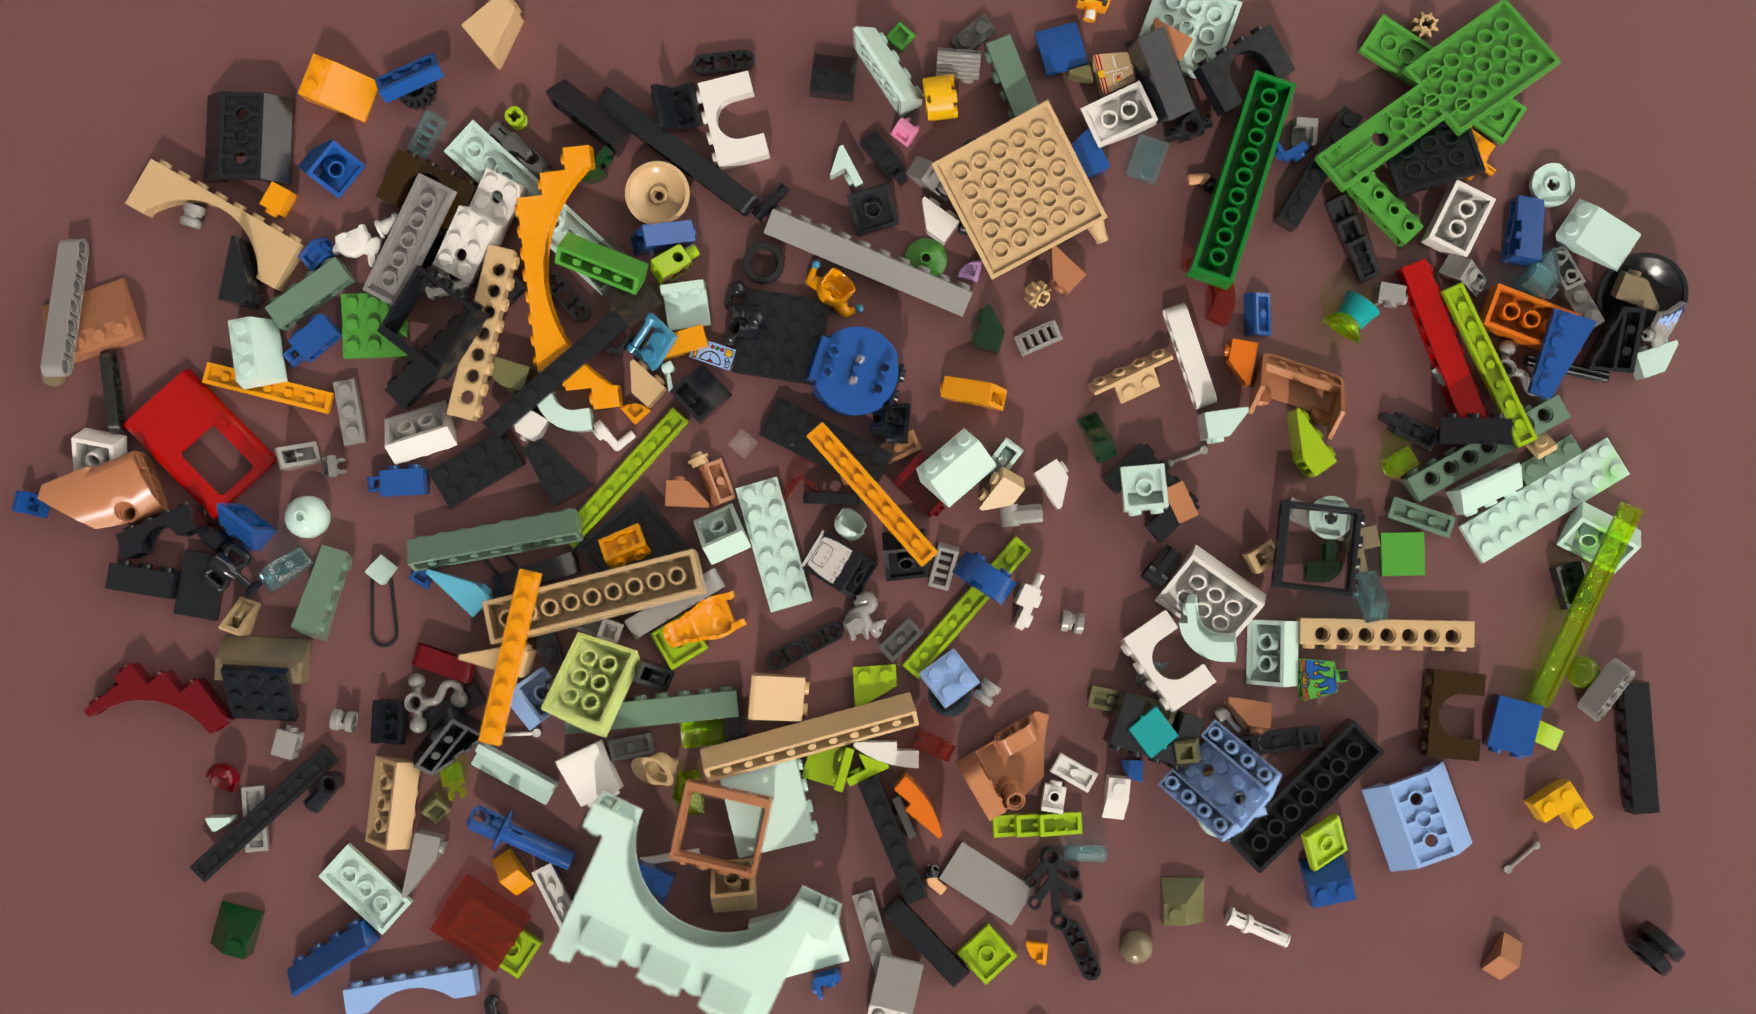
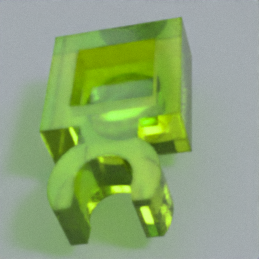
[439,760,466,801]

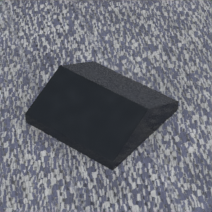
[847,183,899,236]

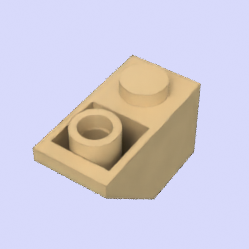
[630,359,668,409]
[977,466,1025,511]

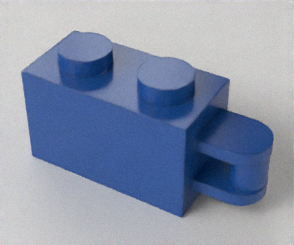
[283,313,342,368]
[367,464,429,497]

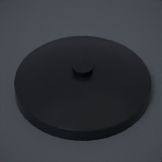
[1595,252,1689,339]

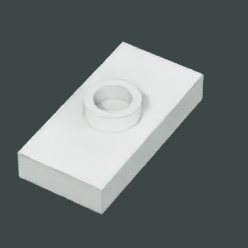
[1049,752,1098,793]

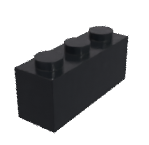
[105,559,180,599]

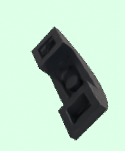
[492,551,582,597]
[1237,725,1323,755]

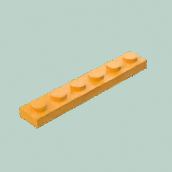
[202,362,335,414]

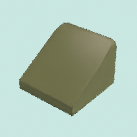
[1066,65,1093,85]
[1174,738,1201,764]
[419,791,452,824]

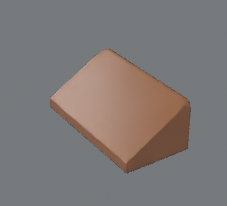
[697,458,737,507]

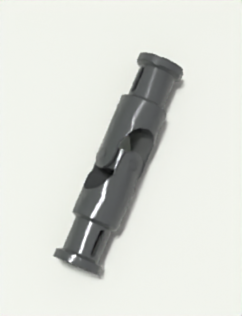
[488,120,555,179]

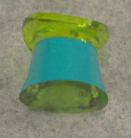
[1322,290,1380,345]

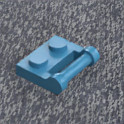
[626,313,678,371]

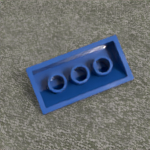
[287,918,380,997]

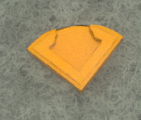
[621,403,651,425]
[1026,940,1048,965]

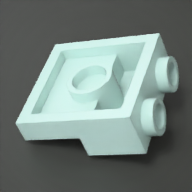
[1120,463,1169,516]

